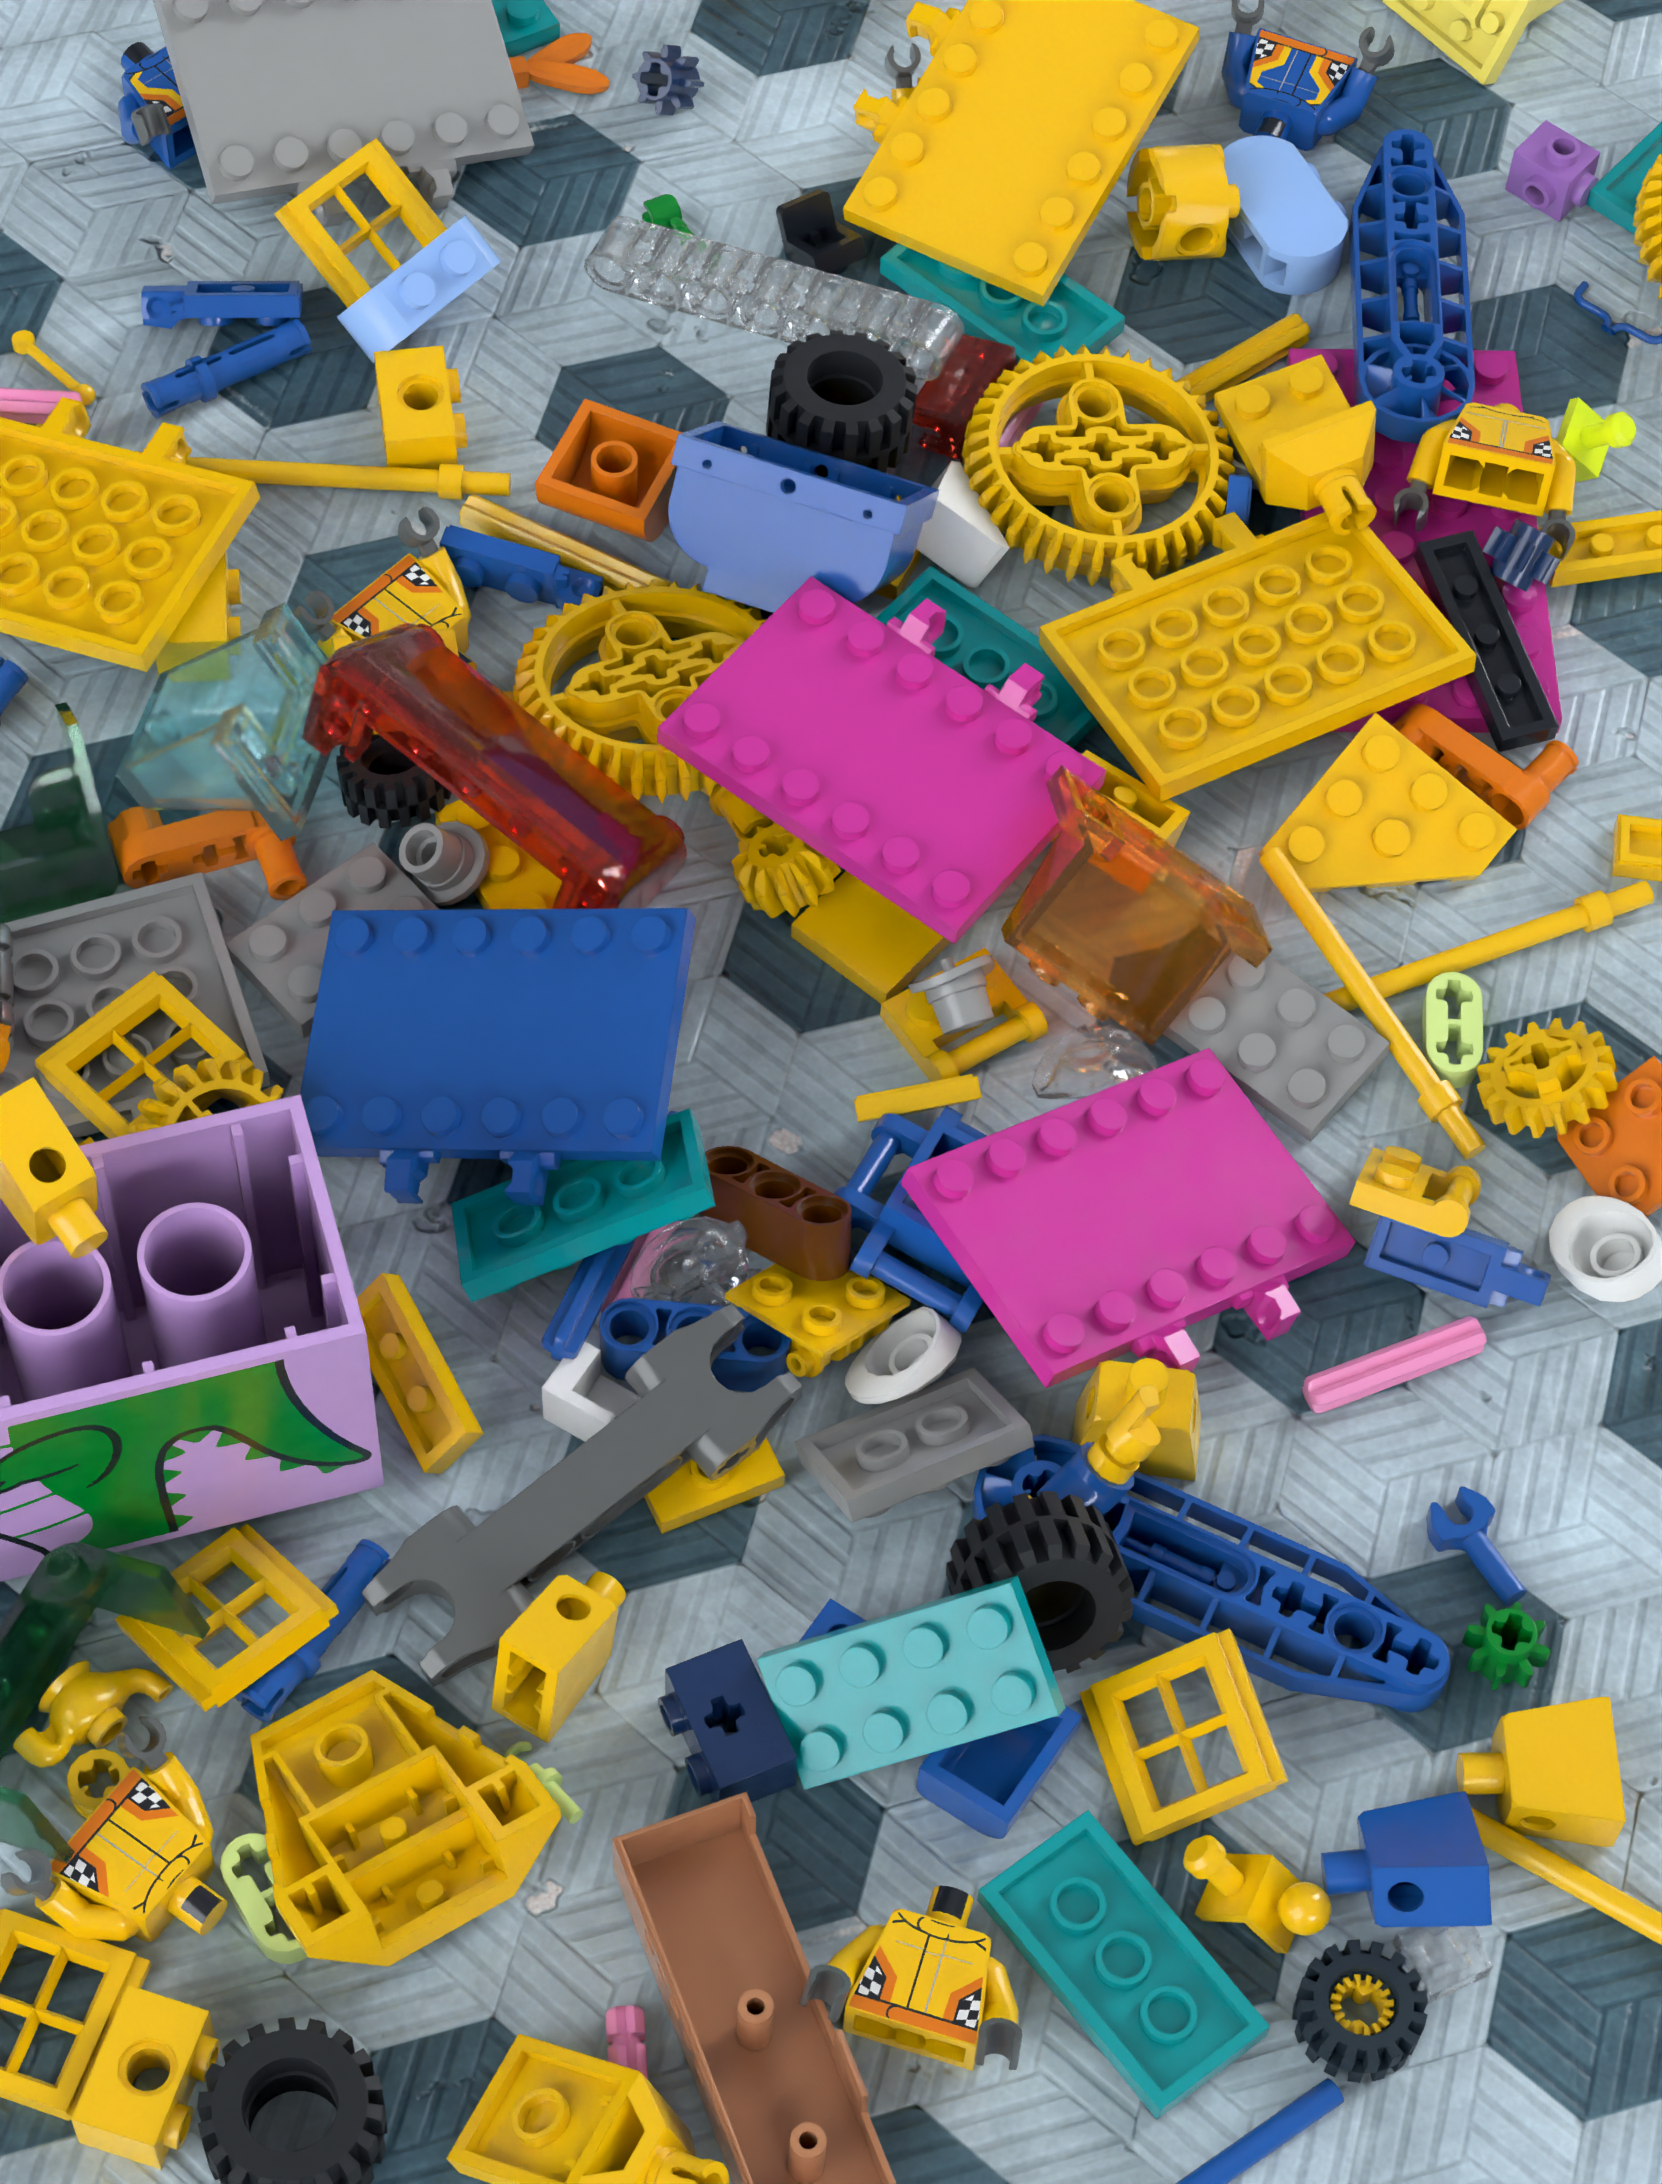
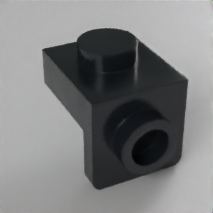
[776,188,867,278]

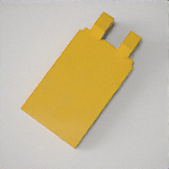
[791,871,951,1004]

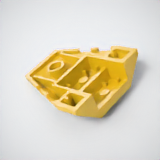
[250,1670,562,1967]

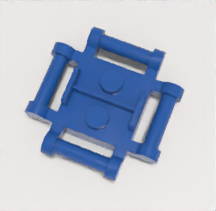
[833,1105,987,1334]

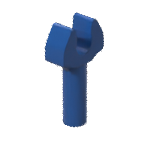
[1426,1486,1527,1606]

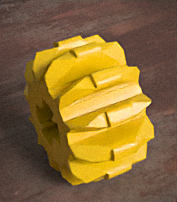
[731,822,841,919]

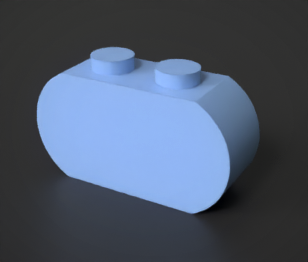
[1223,135,1349,295]
[337,215,501,363]

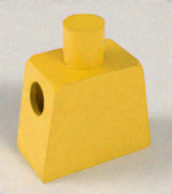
[0,1077,108,1258]
[1072,1358,1201,1481]
[491,1572,626,1743]
[1456,1697,1626,1847]

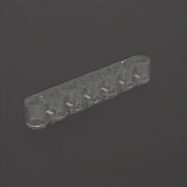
[584,216,964,381]

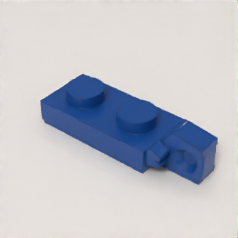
[141,281,303,329]
[439,525,604,610]
[1363,1215,1551,1308]

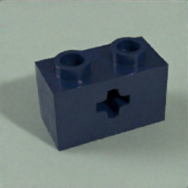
[658,1639,798,1803]

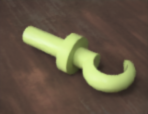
[504,1741,583,1824]

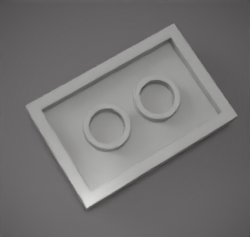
[226,842,439,1038]
[1162,936,1390,1142]
[795,1367,1035,1523]

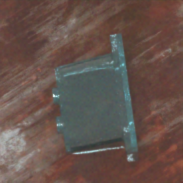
[116,602,342,841]

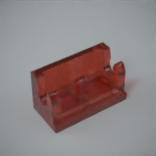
[913,333,1017,464]

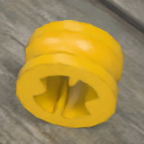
[67,1749,129,1819]

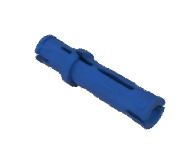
[141,318,312,419]
[235,1539,391,1722]

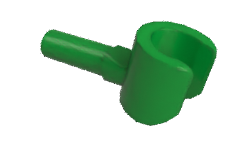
[642,194,710,260]

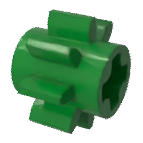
[1462,1602,1551,1690]

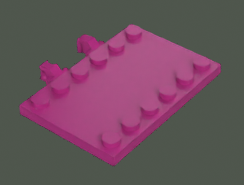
[657,576,1106,944]
[901,1048,1356,1388]

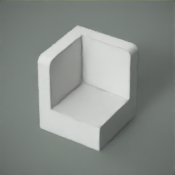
[542,1341,641,1442]

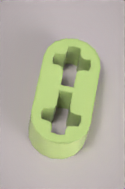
[1422,972,1483,1088]
[220,1833,307,1964]

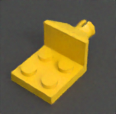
[1214,354,1377,536]
[446,2034,729,2184]

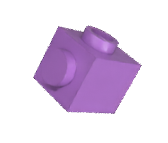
[1505,120,1600,222]

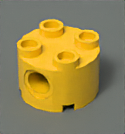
[1126,144,1240,261]

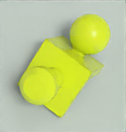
[1553,397,1636,483]

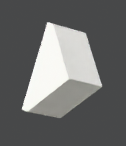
[916,461,1010,588]

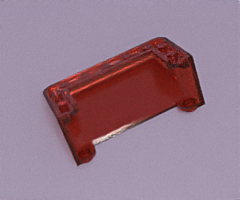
[302,622,687,909]

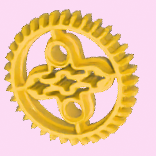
[962,343,1235,587]
[513,580,767,804]

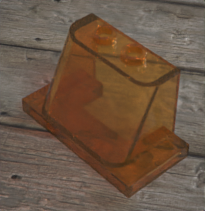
[1001,765,1273,1046]

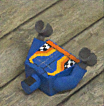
[1221,0,1395,151]
[118,42,196,169]

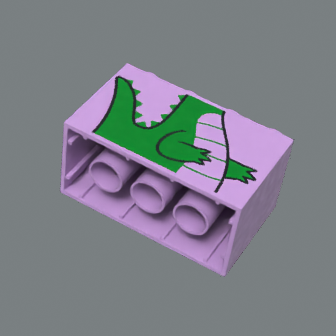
[0,1094,384,1582]

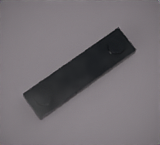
[1414,530,1559,753]

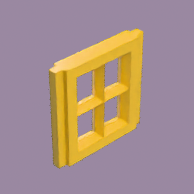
[274,138,447,308]
[35,971,255,1139]
[115,1524,339,1712]
[1079,1628,1289,1846]
[0,1908,152,2121]

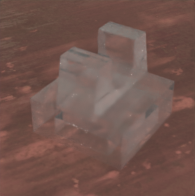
[1392,1926,1493,2005]

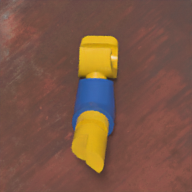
[1028,1385,1161,1515]

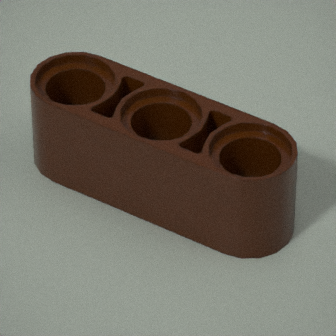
[699,1146,852,1281]

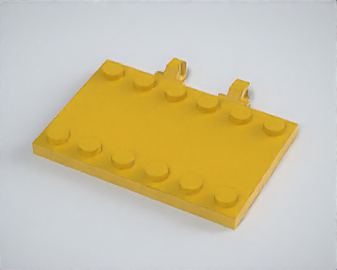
[843,0,1199,307]
[0,397,260,672]
[1039,512,1476,803]

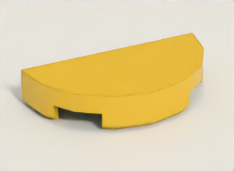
[854,1074,982,1123]

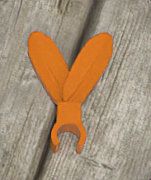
[509,32,610,94]

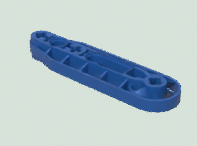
[1349,129,1475,444]
[972,1434,1451,1713]

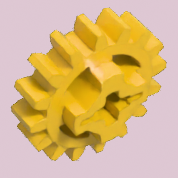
[1477,1018,1618,1138]

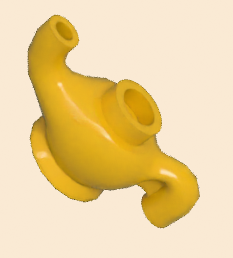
[13,1660,173,1768]

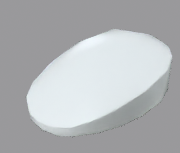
[1549,1195,1662,1302]
[845,1306,962,1404]

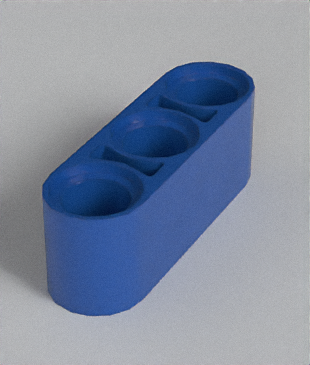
[599,1298,792,1392]

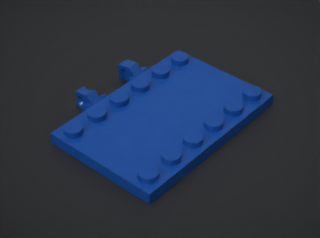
[300,908,696,1206]

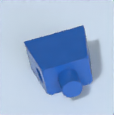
[1321,1791,1492,1927]

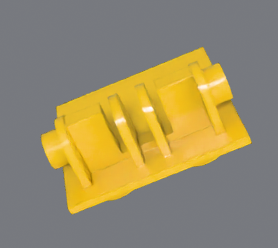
[725,1263,911,1378]

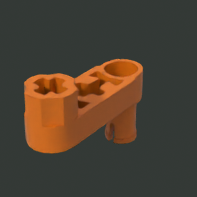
[1391,704,1579,830]
[107,800,307,900]

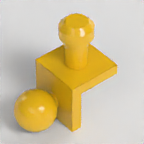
[1183,1835,1332,1954]

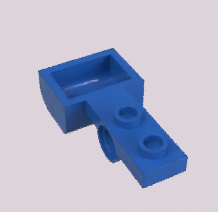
[799,1598,1082,1839]

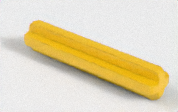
[1175,313,1311,402]

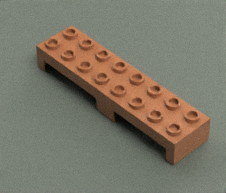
[612,1792,896,2184]

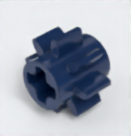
[632,45,704,116]
[1482,519,1561,592]

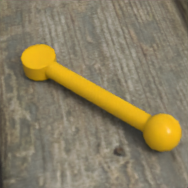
[11,330,96,407]

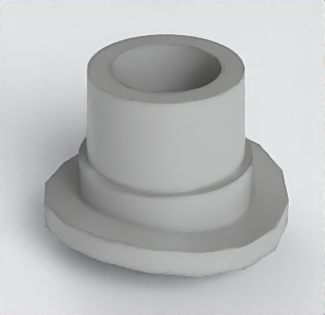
[399,821,490,906]
[908,955,995,1035]

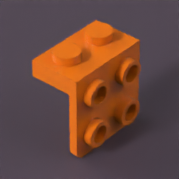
[1557,1056,1662,1217]

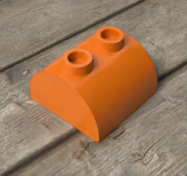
[535,399,682,542]

